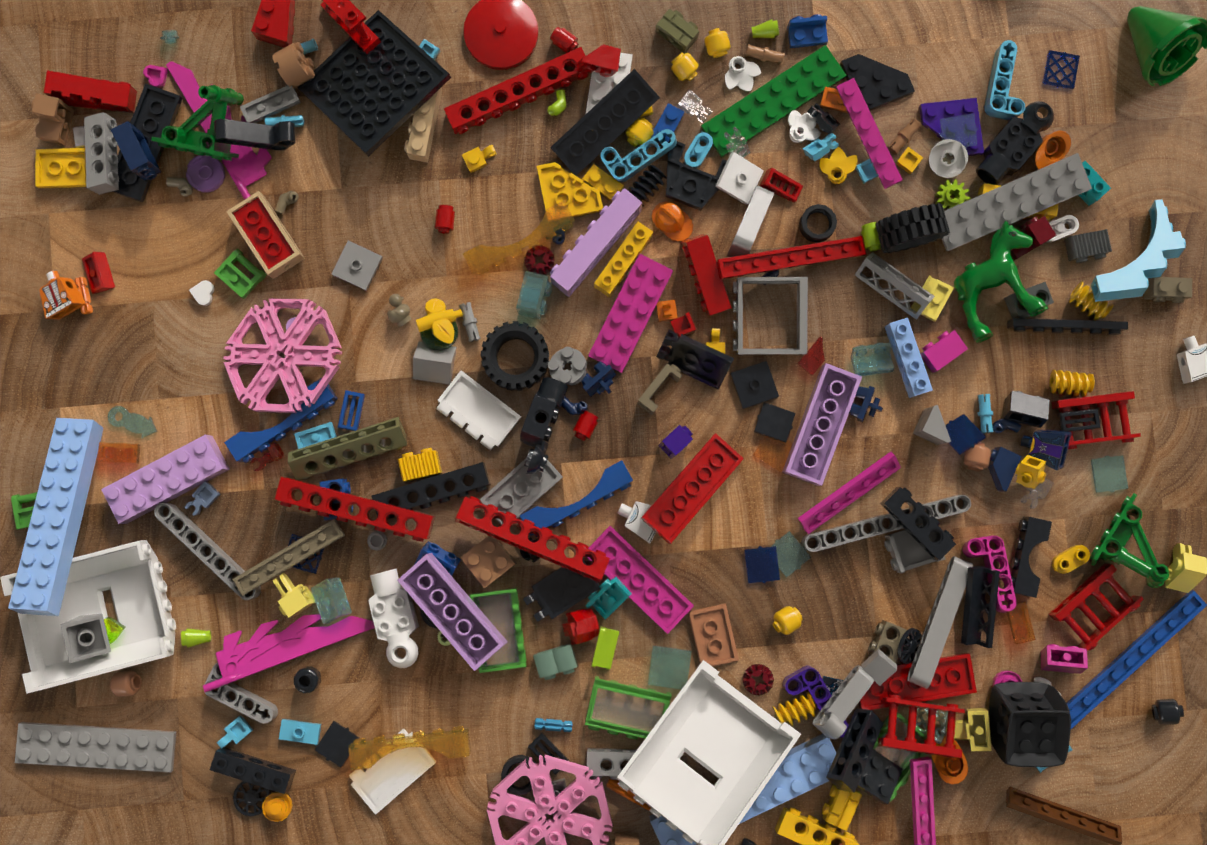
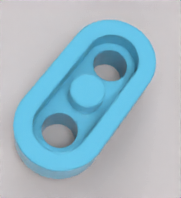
[684,132,713,168]

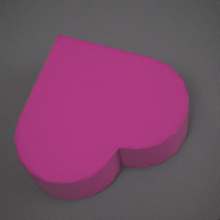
[143,65,168,89]

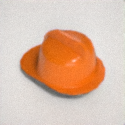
[1035,130,1071,170]
[652,201,693,241]
[931,736,968,784]

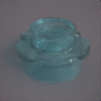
[160,30,180,44]

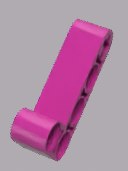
[962,536,1016,613]

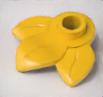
[819,147,858,184]

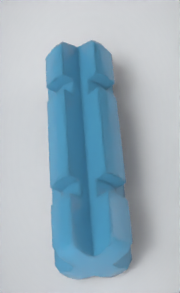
[534,718,573,732]

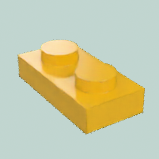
[582,164,624,202]

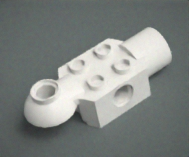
[368,568,419,668]

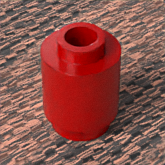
[550,27,579,53]
[435,205,455,234]
[573,411,598,441]

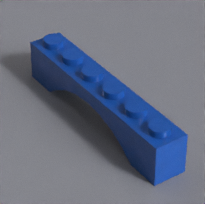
[224,378,338,463]
[520,460,633,537]

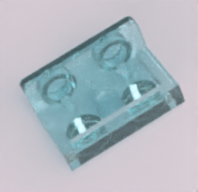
[851,343,894,376]
[311,578,352,624]

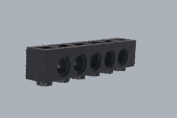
[371,462,491,519]

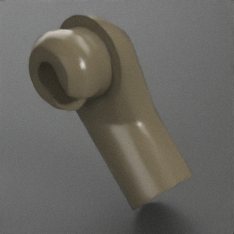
[166,177,193,196]
[275,191,299,215]

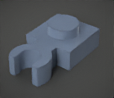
[185,481,221,516]

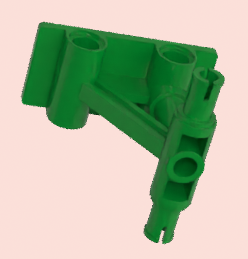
[151,85,244,161]
[1090,493,1169,588]

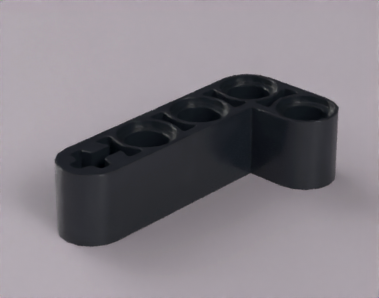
[214,119,296,150]

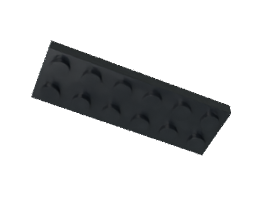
[550,69,660,176]
[112,84,183,202]

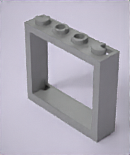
[733,277,808,354]

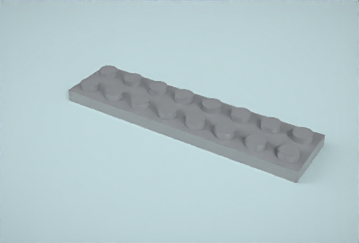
[942,153,1092,251]
[15,722,176,772]

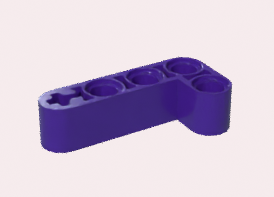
[782,666,848,738]

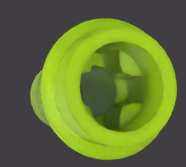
[751,19,779,38]
[181,628,211,648]

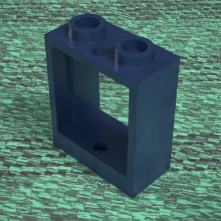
[110,121,161,181]

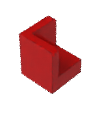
[670,312,696,338]

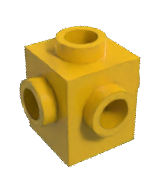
[1015,455,1046,489]

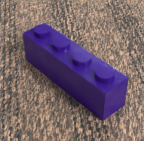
[658,425,693,459]

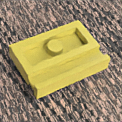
[911,275,954,322]

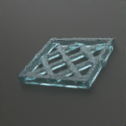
[915,701,948,744]

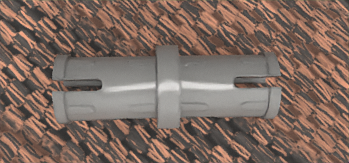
[459,302,481,342]

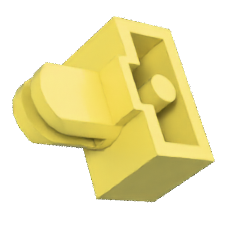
[1165,543,1207,593]
[273,573,317,618]
[946,708,992,751]

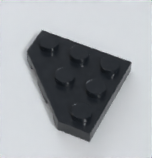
[840,54,915,111]

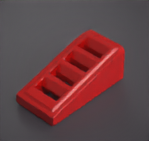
[759,168,803,203]

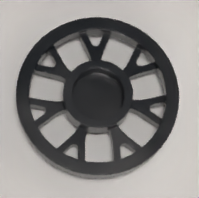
[897,628,922,664]
[233,781,271,816]

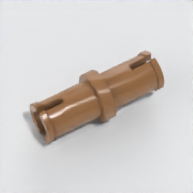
[745,44,785,65]
[887,118,921,155]

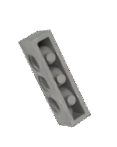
[84,112,119,195]
[586,748,637,780]

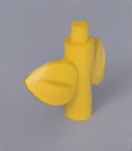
[415,298,463,344]

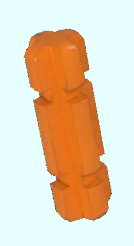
[74,277,93,314]

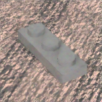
[240,85,301,123]

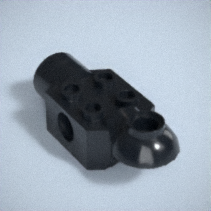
[976,101,1054,185]
[520,377,568,474]

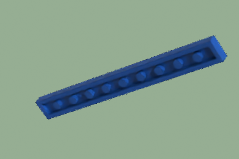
[1067,590,1207,729]

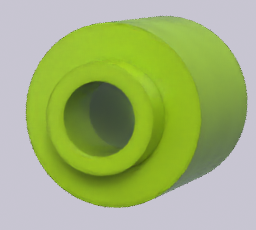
[861,222,881,252]

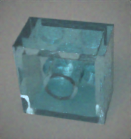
[516,271,552,320]

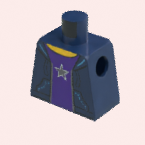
[1021,430,1071,470]

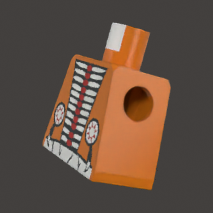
[39,271,86,320]

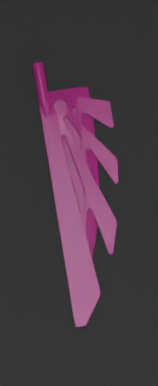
[166,61,272,200]
[203,614,375,693]

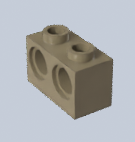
[868,620,907,663]

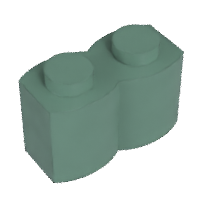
[533,643,578,680]

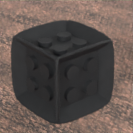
[988,682,1071,767]

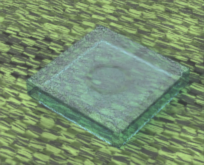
[648,645,692,689]

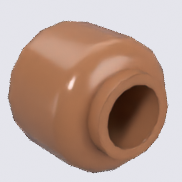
[963,442,991,471]
[110,670,142,697]

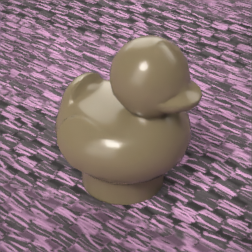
[387,294,412,327]

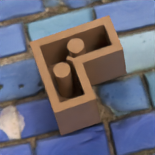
[31,93,75,146]

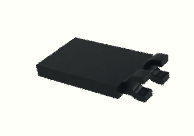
[656,330,734,390]
[523,559,600,622]

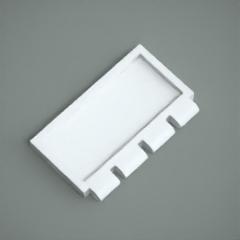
[436,371,521,451]
[349,729,437,815]

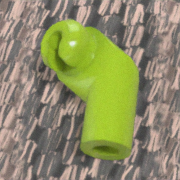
[547,90,566,116]

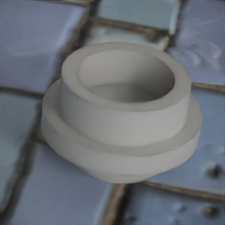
[367,531,387,550]

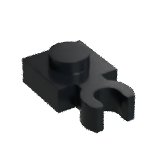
[807,103,840,134]

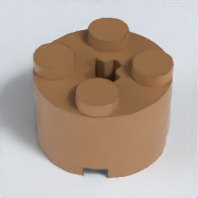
[272,42,315,89]

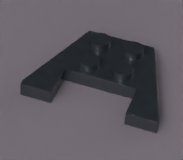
[666,139,727,211]

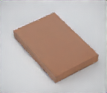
[688,603,739,667]

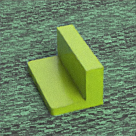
[591,626,619,669]

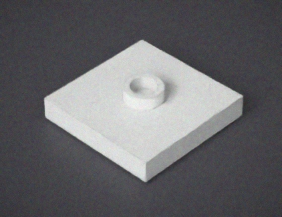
[715,152,764,205]

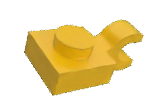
[462,145,497,173]
[705,329,725,354]

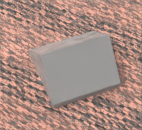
[413,342,457,385]
[913,405,951,445]
[60,614,111,663]

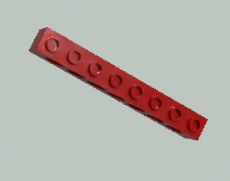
[443,47,590,134]
[274,477,435,542]
[455,496,610,583]

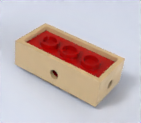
[226,191,305,279]

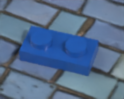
[651,103,685,143]

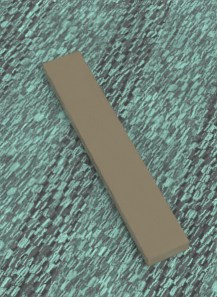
[232,519,345,596]

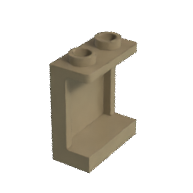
[637,364,682,415]

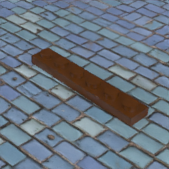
[1006,787,1122,845]

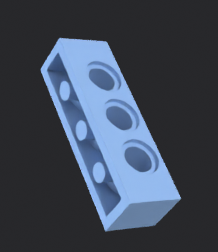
[885,317,933,398]

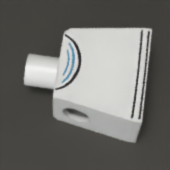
[1177,335,1207,384]
[617,501,656,543]

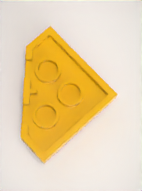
[537,162,603,222]

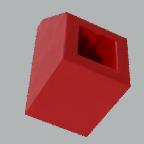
[576,44,621,77]

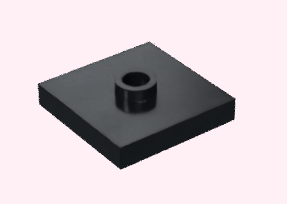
[730,361,779,409]

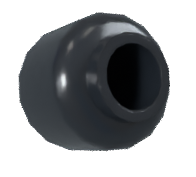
[293,666,321,693]
[1152,699,1184,725]

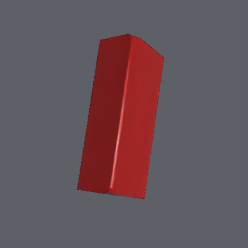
[82,252,115,294]

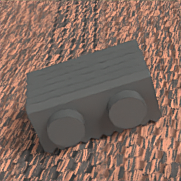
[1064,229,1112,263]

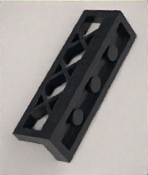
[961,566,1000,648]

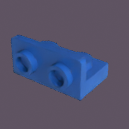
[787,14,828,48]
[414,541,461,576]

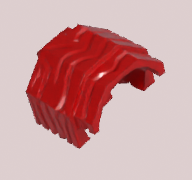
[562,608,599,645]

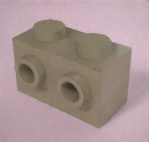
[1144,277,1192,303]

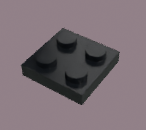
[857,750,903,804]

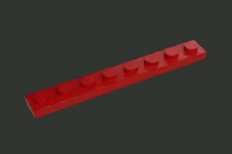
[717,236,866,279]

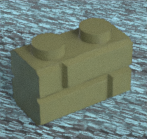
[655,9,699,54]

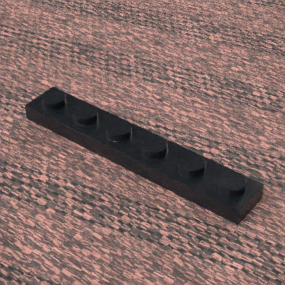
[1007,318,1128,335]

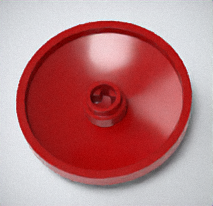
[463,0,539,70]

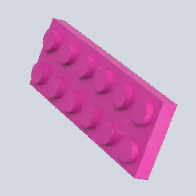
[588,253,673,373]
[586,526,694,634]

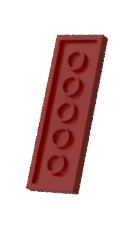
[641,433,744,544]
[859,653,977,710]

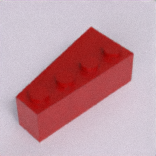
[251,0,295,48]
[44,70,137,113]
[681,234,731,315]

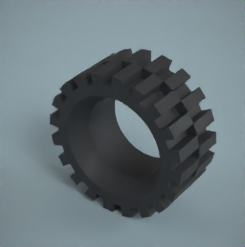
[875,203,950,253]
[481,321,549,391]

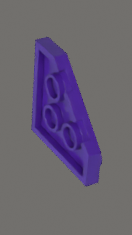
[919,98,984,156]

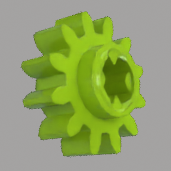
[934,179,970,209]

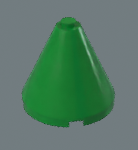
[1127,6,1207,86]

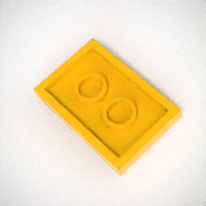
[35,148,86,188]

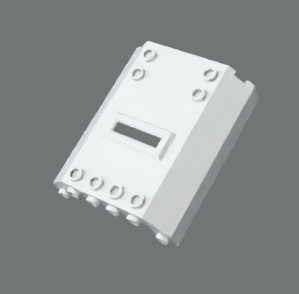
[0,540,176,694]
[617,660,801,845]

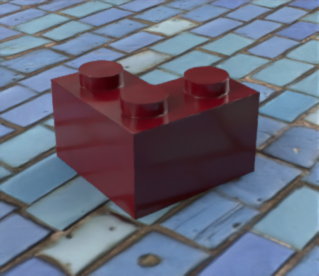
[1011,216,1057,261]

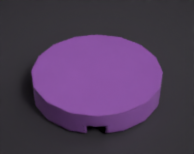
[186,155,225,192]

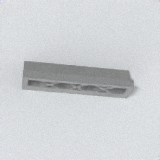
[855,252,935,320]

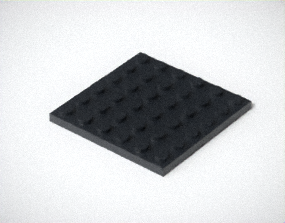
[297,10,452,157]

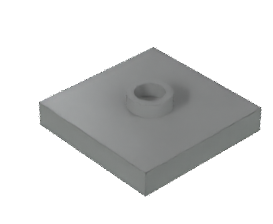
[332,240,383,291]

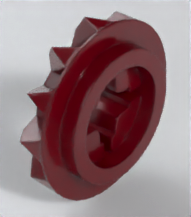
[524,245,555,275]
[743,664,774,696]

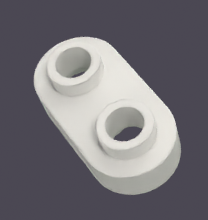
[1047,215,1079,242]

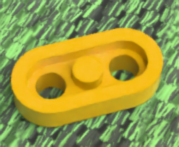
[1052,545,1090,574]

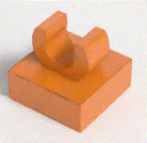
[656,300,678,322]

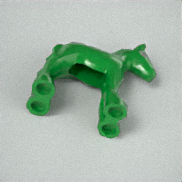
[954,221,1048,344]

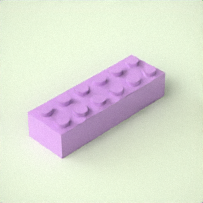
[550,188,642,297]
[782,363,862,486]
[101,434,230,524]
[397,553,507,671]

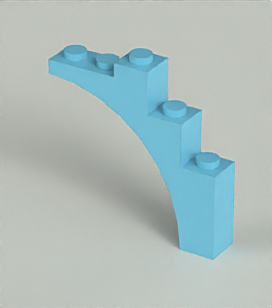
[1091,199,1186,302]

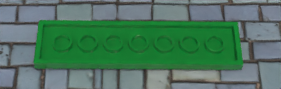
[701,45,847,158]

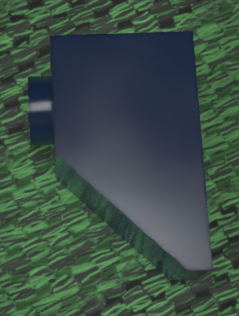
[988,447,1022,492]

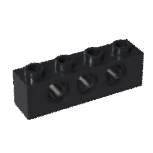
[880,487,956,561]
[826,708,884,793]
[209,747,296,794]

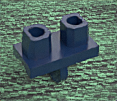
[581,361,616,397]
[849,386,883,423]

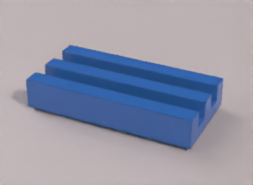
[338,390,365,431]

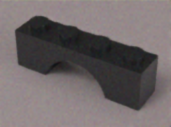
[1010,516,1052,598]

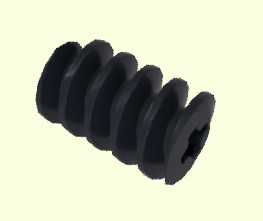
[628,165,667,208]

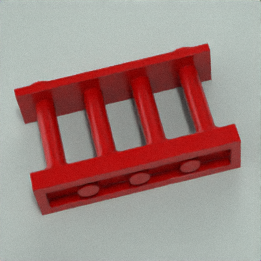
[320,0,381,54]
[1051,391,1141,450]
[1049,563,1144,651]
[878,695,965,758]

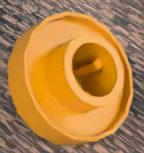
[262,792,293,822]

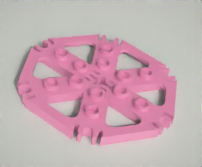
[223,299,342,413]
[487,755,613,845]

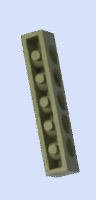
[288,417,407,480]

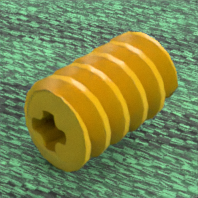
[1069,281,1114,321]
[1049,369,1095,397]
[772,692,816,726]

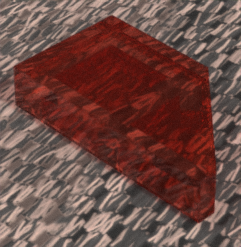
[797,336,825,376]

